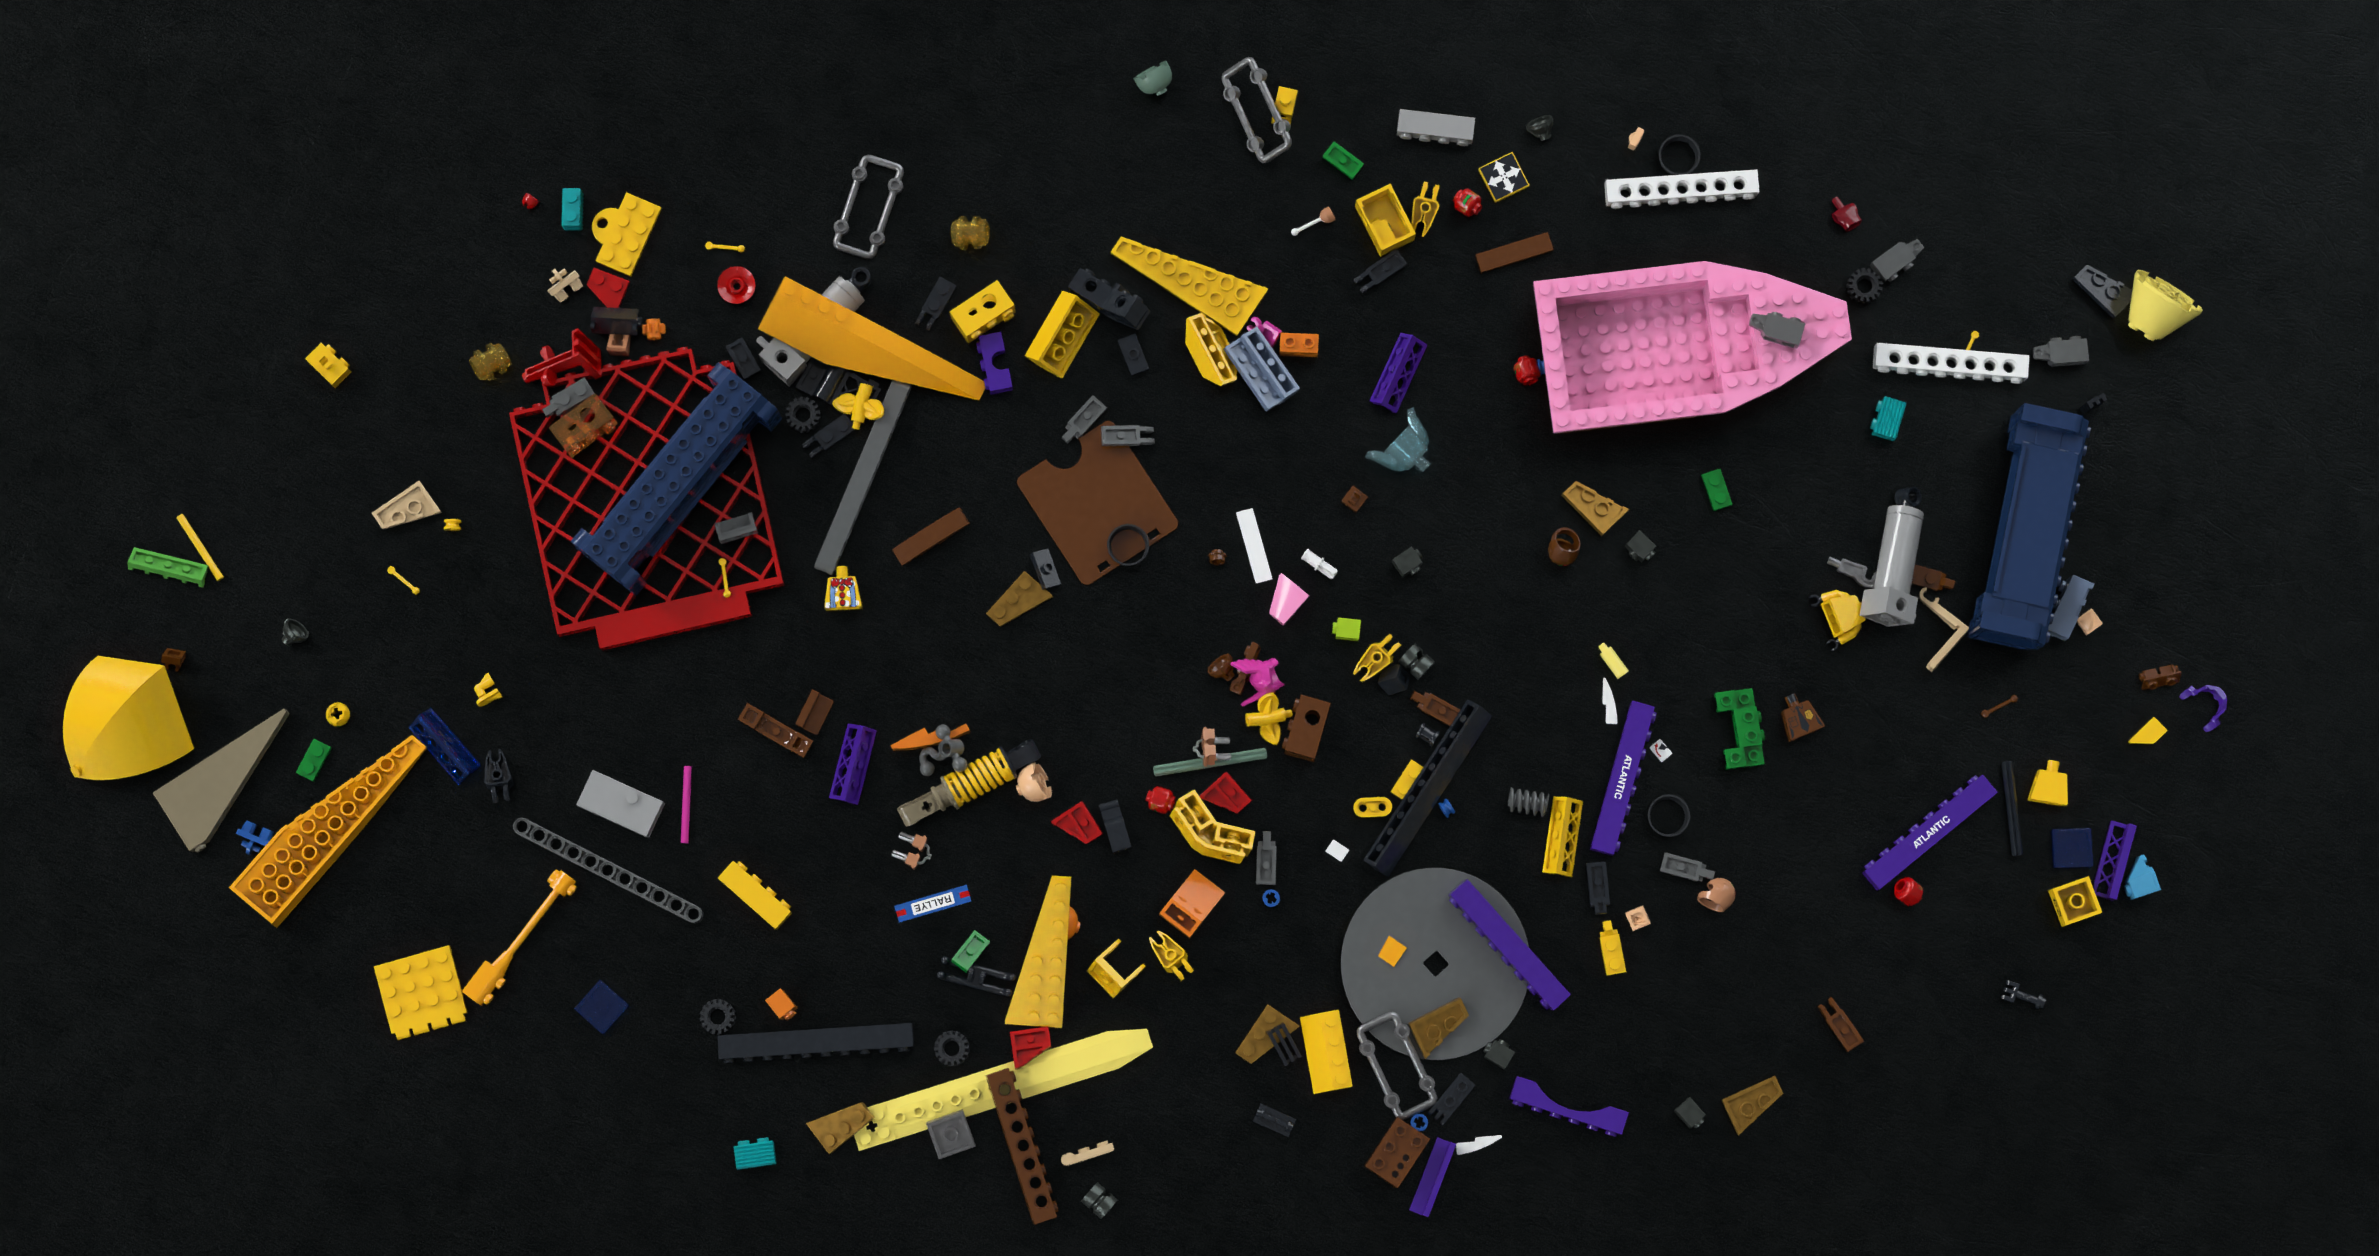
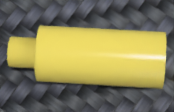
[1598,643,1629,679]

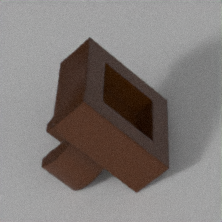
[1341,486,1368,513]
[161,648,186,672]

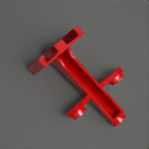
[522,328,602,387]

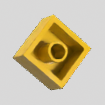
[2048,876,2102,927]

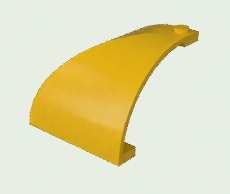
[63,656,194,780]

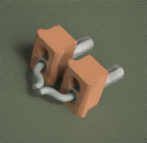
[1193,727,1231,767]
[892,832,932,870]

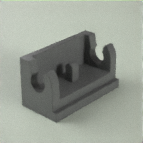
[715,512,758,544]

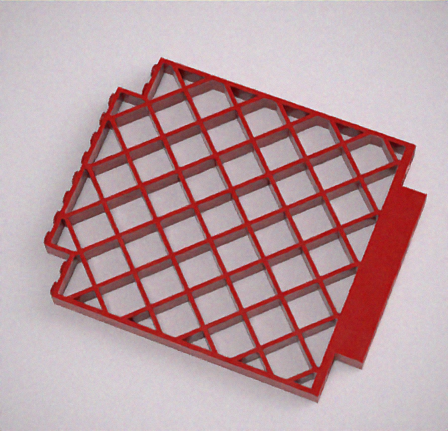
[509,347,784,651]

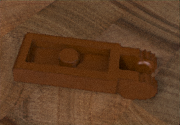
[1818,997,1864,1052]

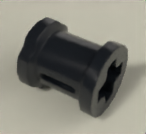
[1415,722,1440,747]

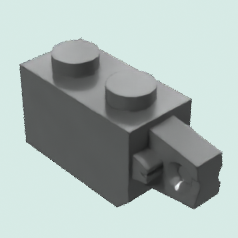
[1870,239,1924,284]
[1749,312,1805,349]
[2033,336,2089,367]
[542,377,597,418]

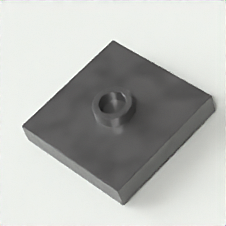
[926,1109,976,1159]

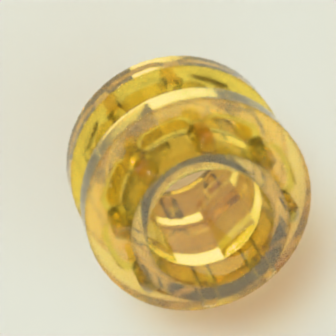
[951,216,990,250]
[469,343,511,381]

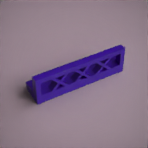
[1370,333,1427,413]
[829,724,877,805]
[2093,820,2137,901]
[1409,1137,1456,1217]

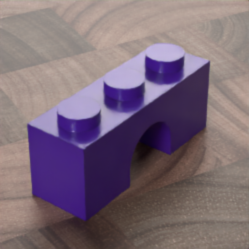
[976,332,1013,395]

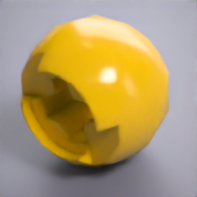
[326,702,350,727]

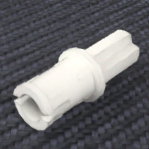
[1301,549,1338,579]

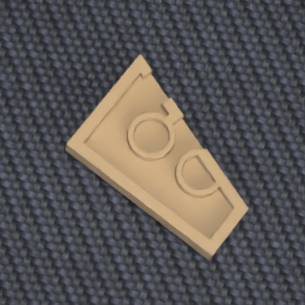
[372,481,442,530]

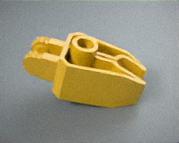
[1411,182,1440,237]
[1353,634,1401,682]
[1149,931,1194,981]

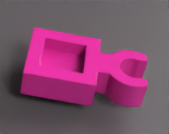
[1247,317,1282,348]

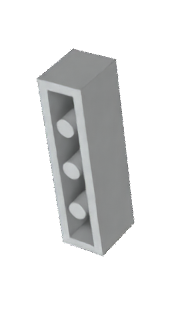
[1396,109,1475,146]

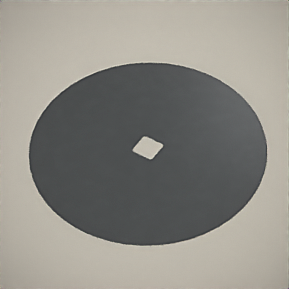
[1341,868,1529,1060]

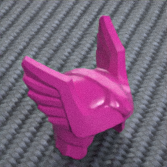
[1231,658,1284,706]

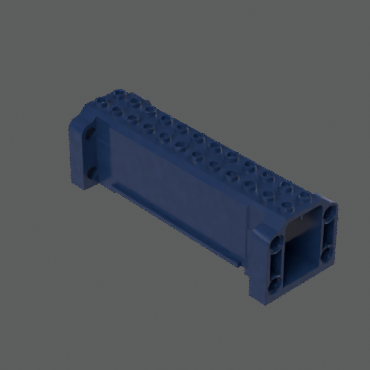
[570,362,782,596]
[1967,403,2091,650]

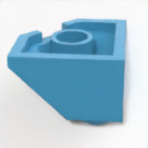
[2124,855,2161,900]

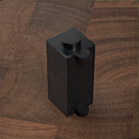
[590,307,643,335]

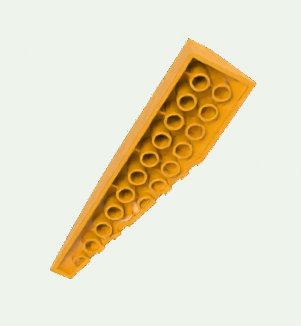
[758,276,985,400]
[229,735,427,928]

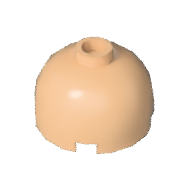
[1016,762,1052,802]

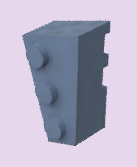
[2048,575,2094,641]

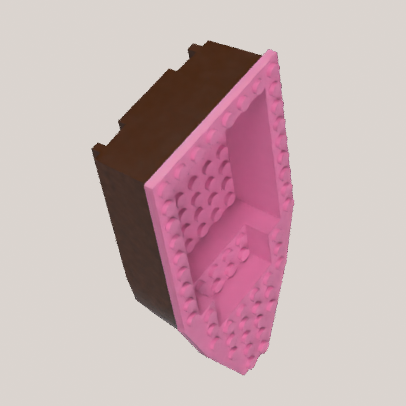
[1533,261,1852,434]

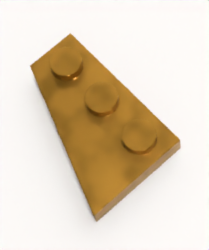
[1562,481,1629,536]
[986,571,1053,627]
[1408,997,1469,1059]
[1236,1005,1299,1064]
[1722,1076,1783,1135]
[806,1102,875,1154]

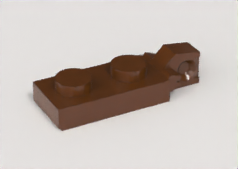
[1912,565,1955,591]
[1230,642,1261,695]
[1410,691,1460,727]

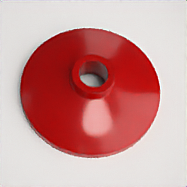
[717,266,756,304]

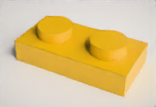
[1391,760,1423,800]

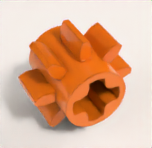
[642,319,666,340]

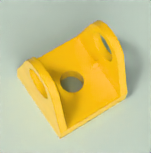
[1087,939,1146,998]

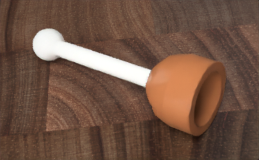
[1291,206,1335,236]

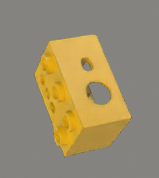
[1355,184,1416,257]
[950,280,1015,343]

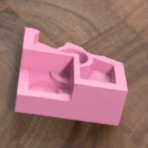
[1269,573,1309,626]

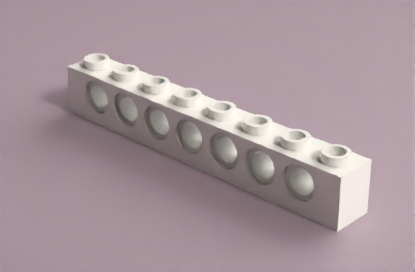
[1604,170,1759,209]
[1873,343,2029,384]

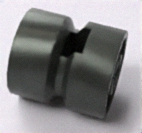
[1398,643,1435,679]
[1081,1182,1118,1219]

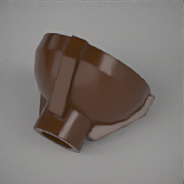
[1208,653,1235,681]

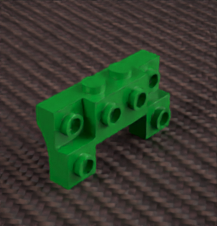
[1714,688,1765,770]

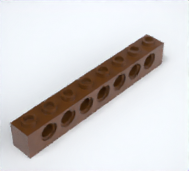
[985,1068,1059,1224]

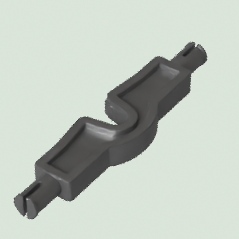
[1827,556,1876,589]

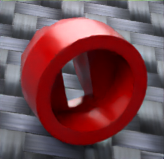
[522,193,539,209]

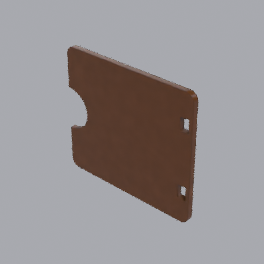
[1017,421,1178,585]

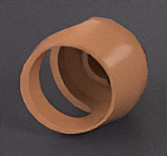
[1697,878,1736,912]

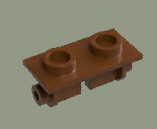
[2139,664,2181,690]

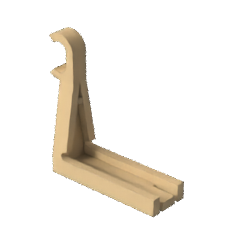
[1919,587,1969,672]

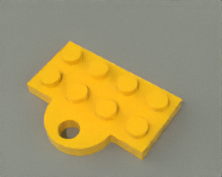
[592,192,662,277]

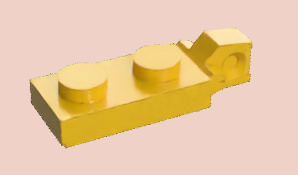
[1599,920,1626,976]

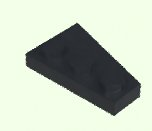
[2072,265,2132,319]

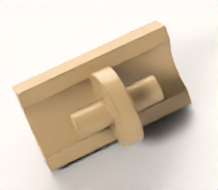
[547,269,583,302]

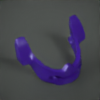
[2179,685,2227,732]

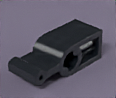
[1099,800,1132,854]

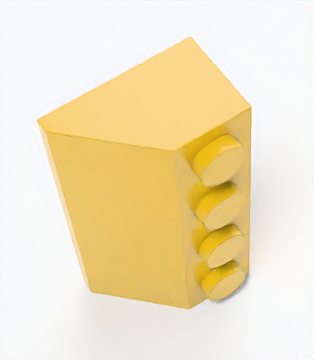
[1025,291,1100,378]
[1300,1010,1353,1094]

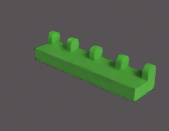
[128,547,208,588]

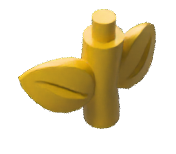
[832,383,884,430]
[1245,693,1293,745]

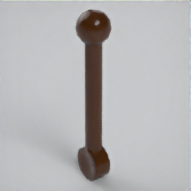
[1981,695,2018,718]

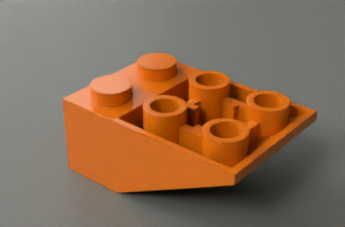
[1159,869,1225,938]

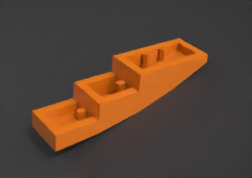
[891,724,970,751]

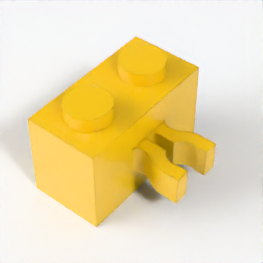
[305,343,351,388]

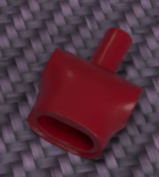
[1832,197,1862,232]

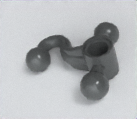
[919,724,967,776]

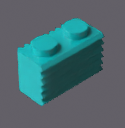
[562,188,584,230]
[1870,396,1906,441]
[734,1137,777,1170]

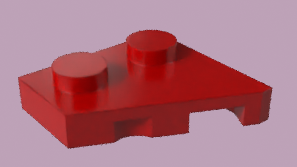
[587,268,630,308]
[1199,772,1252,813]
[1051,801,1103,844]
[1010,1026,1051,1070]

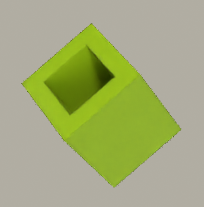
[1332,618,1361,641]

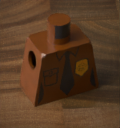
[1781,693,1825,742]

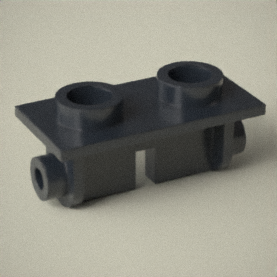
[1253,1104,1296,1137]

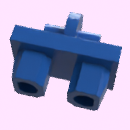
[236,820,274,855]

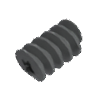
[1508,787,1549,817]

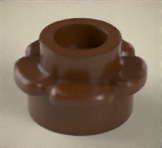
[1208,549,1227,565]

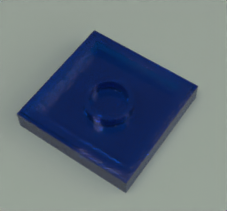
[2051,828,2093,868]
[574,980,629,1035]

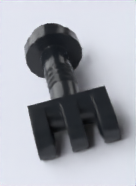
[2001,980,2046,1009]

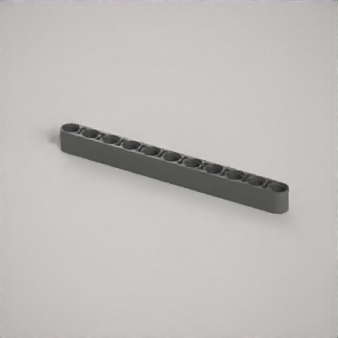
[814,380,912,575]
[513,818,704,924]

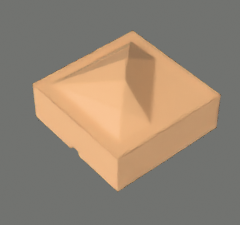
[1628,127,1644,151]
[2077,608,2103,636]
[1625,905,1651,931]

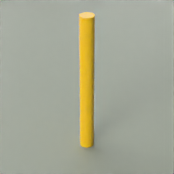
[177,514,224,581]

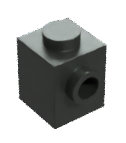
[1625,530,1656,562]
[1392,547,1423,578]
[1483,1039,1515,1069]
[1674,1097,1706,1128]

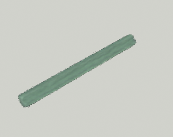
[1153,748,1267,776]

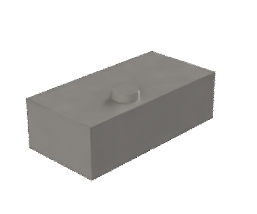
[576,770,665,838]

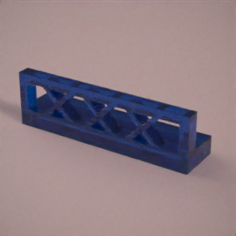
[408,708,481,785]

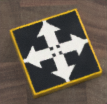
[1478,152,1529,203]

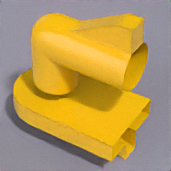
[474,673,502,707]

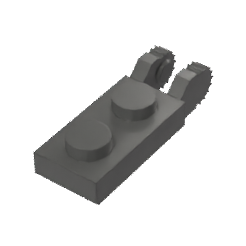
[1101,425,1155,446]

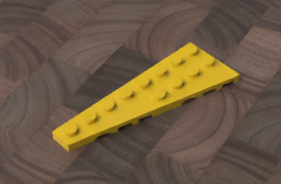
[1111,237,1268,336]
[1005,876,1071,1028]

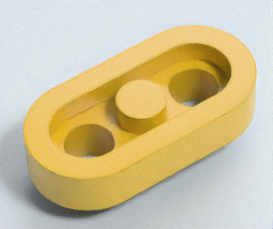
[1353,797,1392,818]

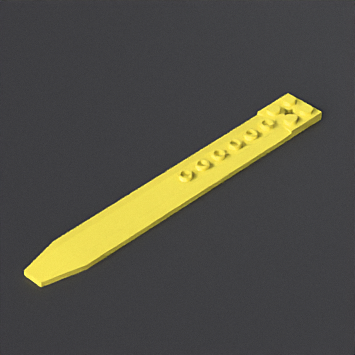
[854,1029,1153,1151]

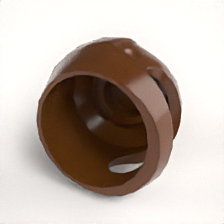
[1548,527,1580,566]

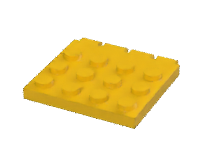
[374,945,468,1040]

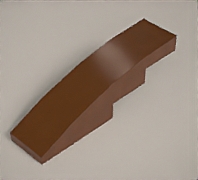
[892,508,970,566]

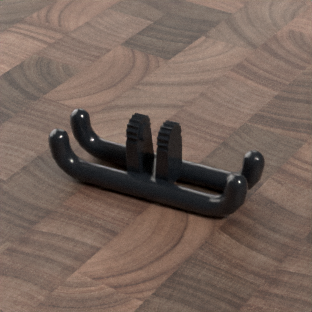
[937,956,1016,996]

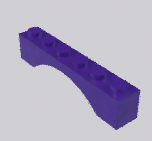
[1509,1076,1629,1137]

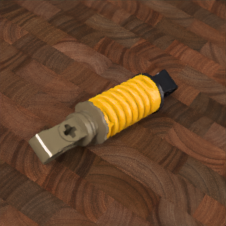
[897,739,1041,826]

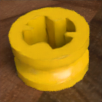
[444,519,461,531]

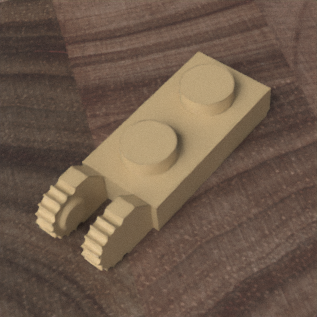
[1060,1140,1115,1166]

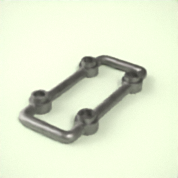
[1222,57,1292,163]
[833,155,904,259]
[1357,1012,1437,1120]

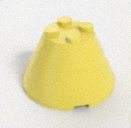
[2128,270,2203,341]

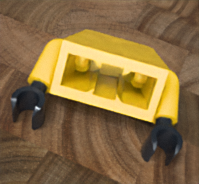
[1809,590,1866,651]

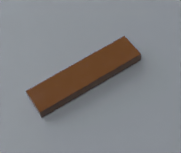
[1475,232,1554,273]

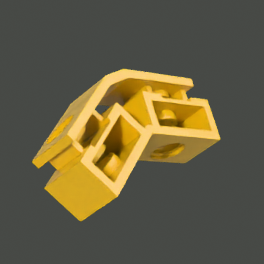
[1170,790,1255,864]

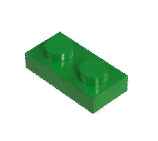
[1322,142,1364,180]
[1701,469,1732,511]
[296,739,332,782]
[951,930,990,973]

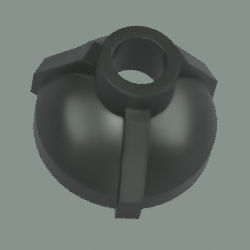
[1526,115,1553,141]
[282,618,310,646]

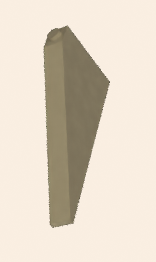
[153,709,290,853]

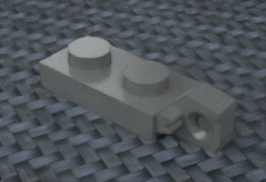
[1062,395,1107,444]
[1256,831,1276,885]
[1660,853,1715,882]

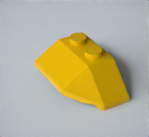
[1185,313,1238,386]

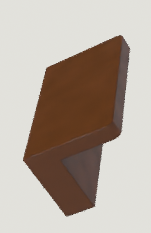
[795,689,834,735]

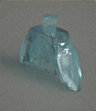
[1365,407,1430,472]

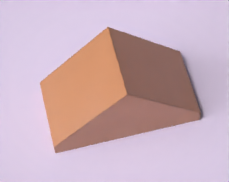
[607,334,631,356]

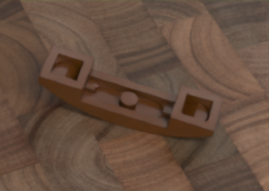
[738,703,814,758]

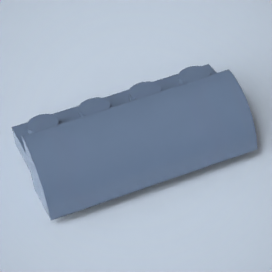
[1223,326,1300,412]

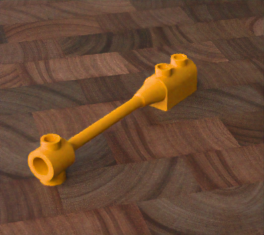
[462,869,577,1006]

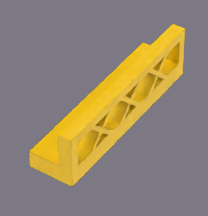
[1542,796,1583,877]

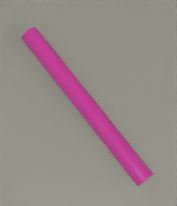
[681,766,692,843]

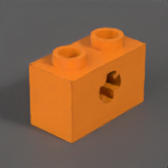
[1279,333,1319,357]
[765,988,798,1021]

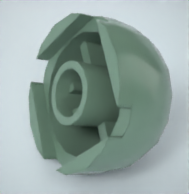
[1133,61,1172,96]

